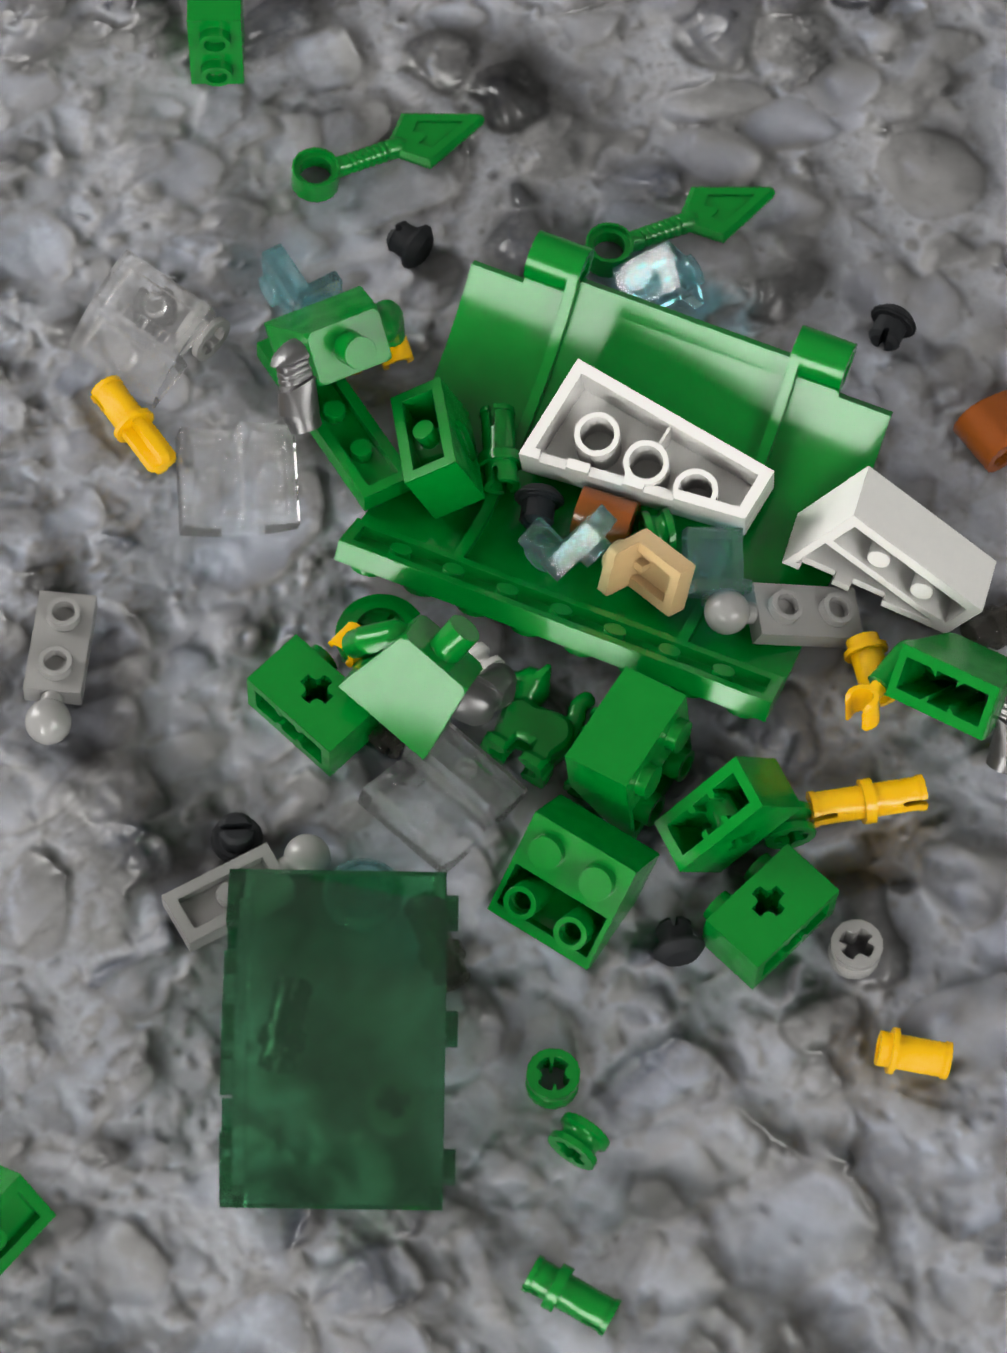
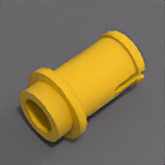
[843,631,895,707]
[874,1027,953,1080]

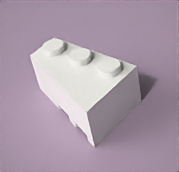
[782,466,997,633]

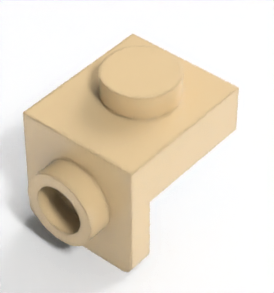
[597,528,696,617]

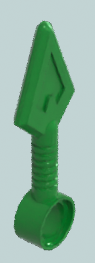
[291,113,485,203]
[585,186,775,278]

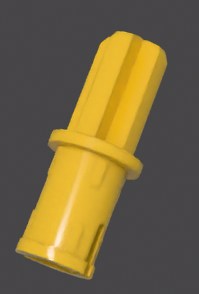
[90,375,177,475]

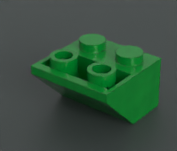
[565,666,695,839]
[487,794,660,970]

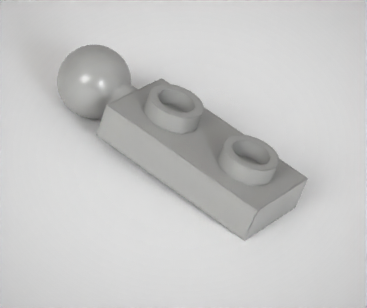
[704,582,863,648]
[23,591,98,745]
[161,834,331,953]

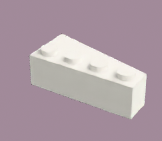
[518,359,774,535]

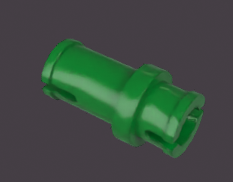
[478,403,522,495]
[521,1255,622,1336]

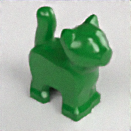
[480,664,595,789]

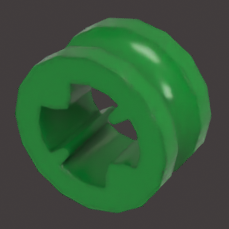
[636,508,677,550]
[764,801,817,849]
[525,1048,580,1110]
[548,1112,610,1170]

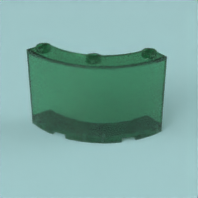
[219,869,459,1211]

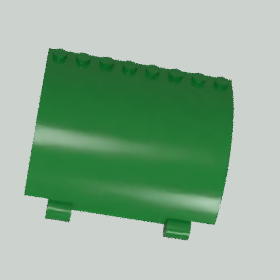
[334,230,893,722]

